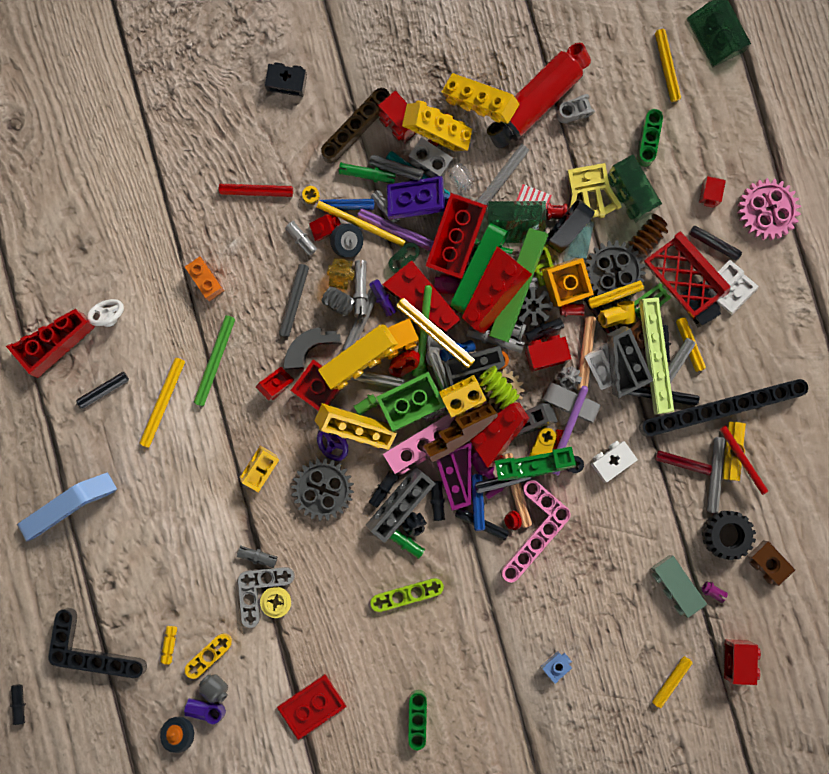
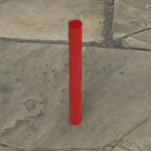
[719,425,768,495]

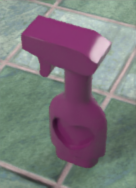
[434,275,461,294]
[471,452,505,499]

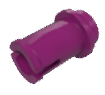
[701,581,728,603]

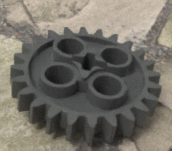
[584,240,646,303]
[291,458,354,521]

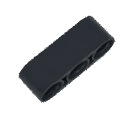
[546,200,595,254]

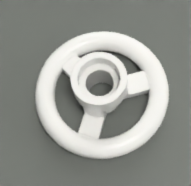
[87,299,124,327]

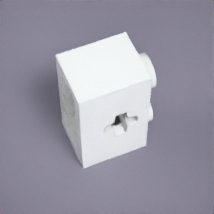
[591,441,638,483]

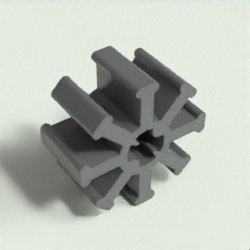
[517,287,553,328]

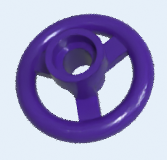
[317,430,348,461]

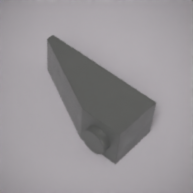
[517,403,558,437]

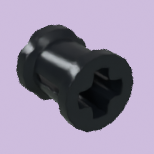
[566,456,584,473]

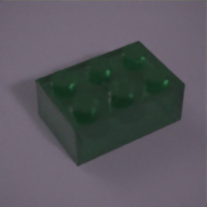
[607,154,662,223]

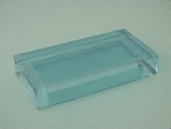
[567,221,594,260]

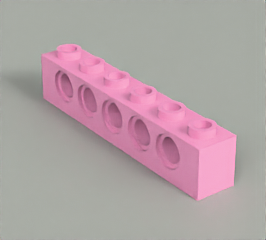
[383,401,487,475]

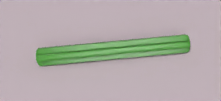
[194,315,235,406]

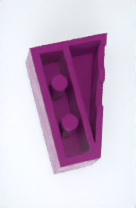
[436,443,471,511]

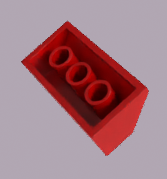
[426,193,488,279]

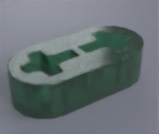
[388,243,420,273]

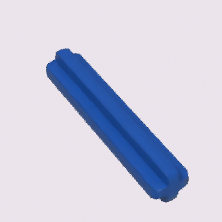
[319,199,374,211]
[471,474,485,531]

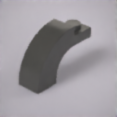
[284,328,342,370]

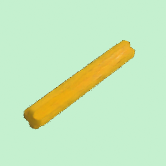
[655,29,681,102]

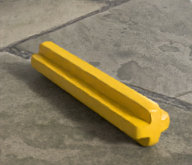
[588,281,644,309]
[676,317,706,372]
[652,656,693,709]

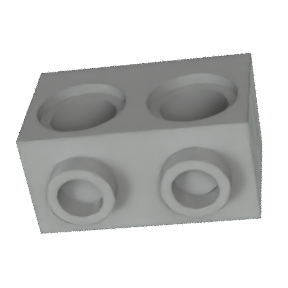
[409,137,453,178]

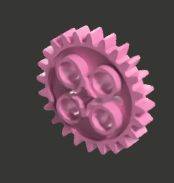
[737,178,801,241]

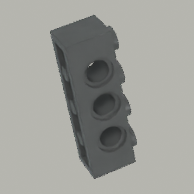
[366,466,436,543]

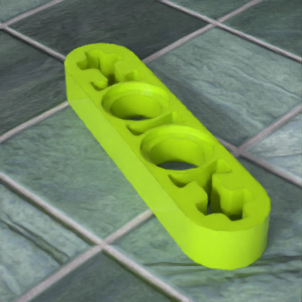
[370,578,444,612]

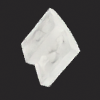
[706,260,759,315]
[585,343,612,390]

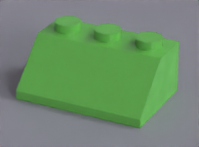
[376,372,446,432]

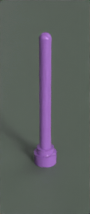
[553,386,588,475]

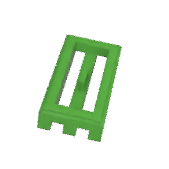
[634,283,672,320]

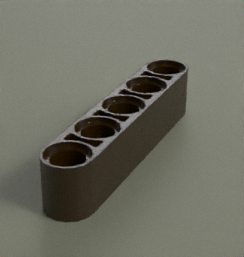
[321,87,390,164]

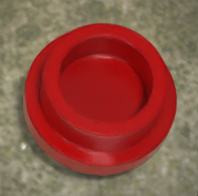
[504,510,522,530]

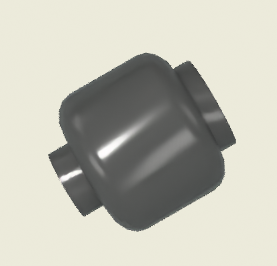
[199,674,228,704]

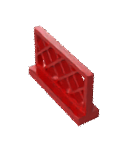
[644,231,731,318]

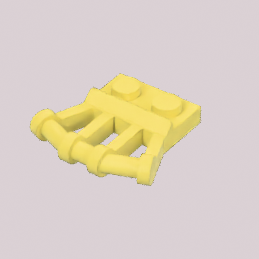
[567,163,622,220]

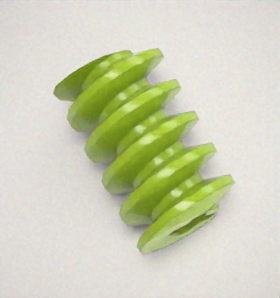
[479,366,520,410]

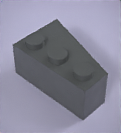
[444,345,505,386]

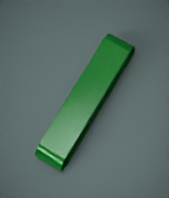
[450,223,508,314]

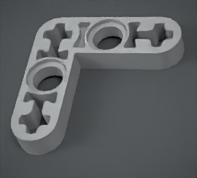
[238,567,295,628]

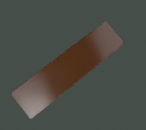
[423,403,498,462]

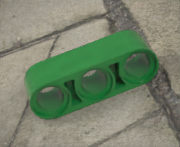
[637,109,663,167]
[408,689,427,751]

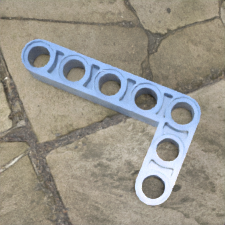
[17,472,117,542]

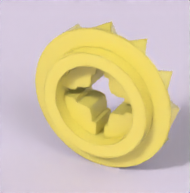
[260,587,291,618]

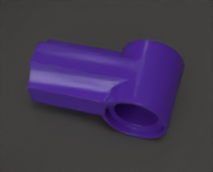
[184,698,226,724]

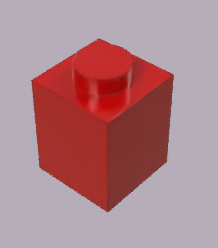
[699,176,726,208]

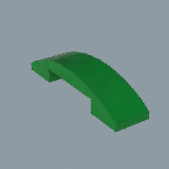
[495,446,576,481]

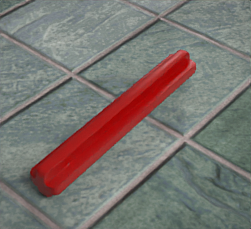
[218,183,294,197]

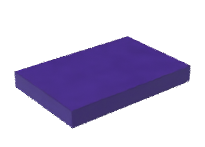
[387,176,445,220]

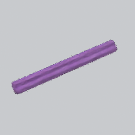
[357,209,434,251]

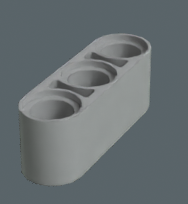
[543,383,601,423]

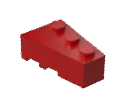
[470,402,530,468]

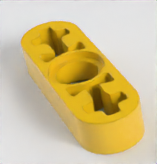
[185,633,232,679]

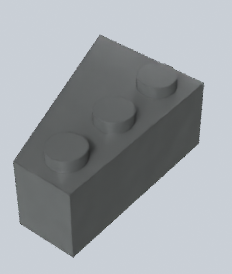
[607,326,653,398]

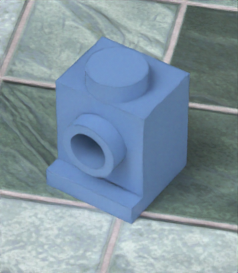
[541,651,572,684]

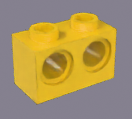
[439,375,487,418]
[239,445,279,493]

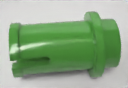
[353,394,379,415]

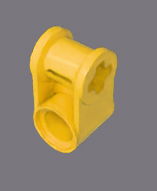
[529,428,556,456]

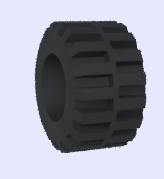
[702,511,756,560]

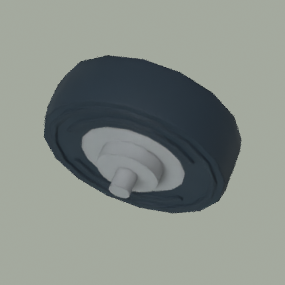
[330,223,363,258]

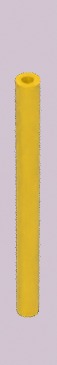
[316,201,406,247]

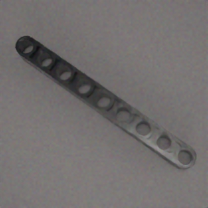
[639,379,809,437]

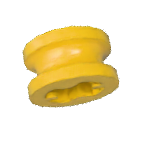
[302,186,320,204]

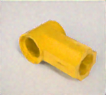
[598,301,636,328]

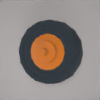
[160,717,195,753]

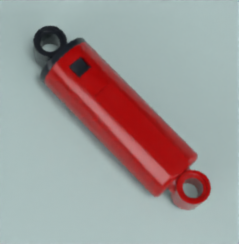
[487,42,591,148]

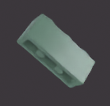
[651,555,707,618]

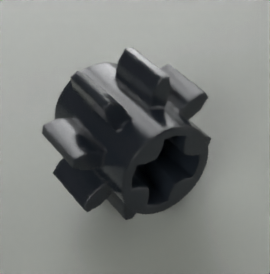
[401,512,427,536]

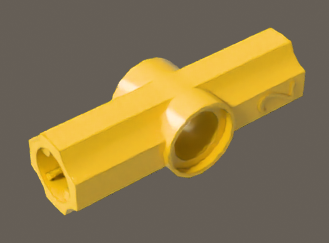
[722,422,746,481]

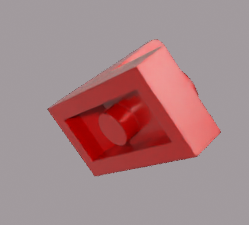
[256,367,294,401]

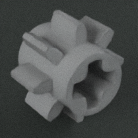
[557,366,582,390]

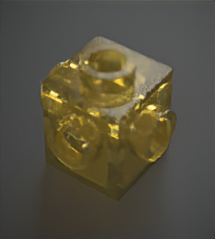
[327,258,355,290]

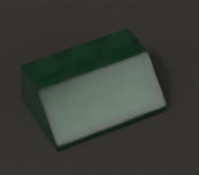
[687,0,751,68]
[487,201,546,243]

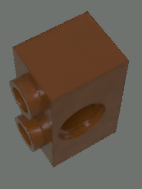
[747,540,795,586]

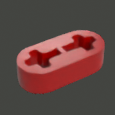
[389,350,421,377]

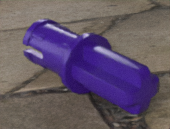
[369,279,397,317]

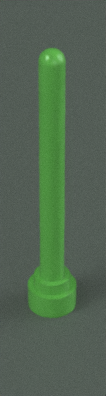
[412,285,432,377]

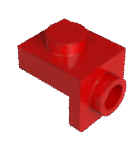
[309,214,341,241]

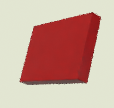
[277,673,347,740]

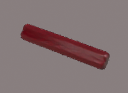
[655,451,712,475]

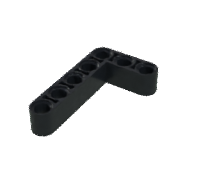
[48,608,147,678]

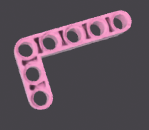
[501,480,570,583]

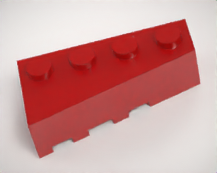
[462,246,532,334]
[382,261,461,334]
[6,308,95,378]

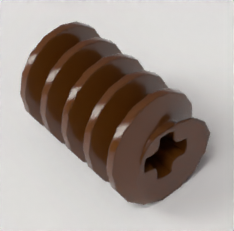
[627,214,668,256]

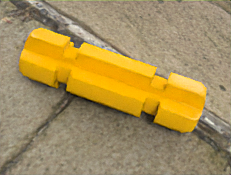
[160,626,177,665]

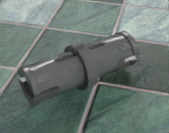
[237,545,278,568]

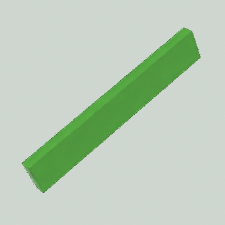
[489,228,548,343]

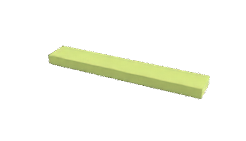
[639,297,674,415]

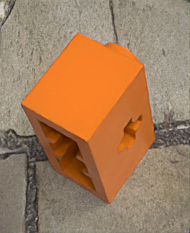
[185,256,225,301]

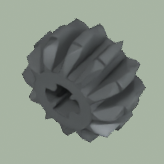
[321,287,355,316]

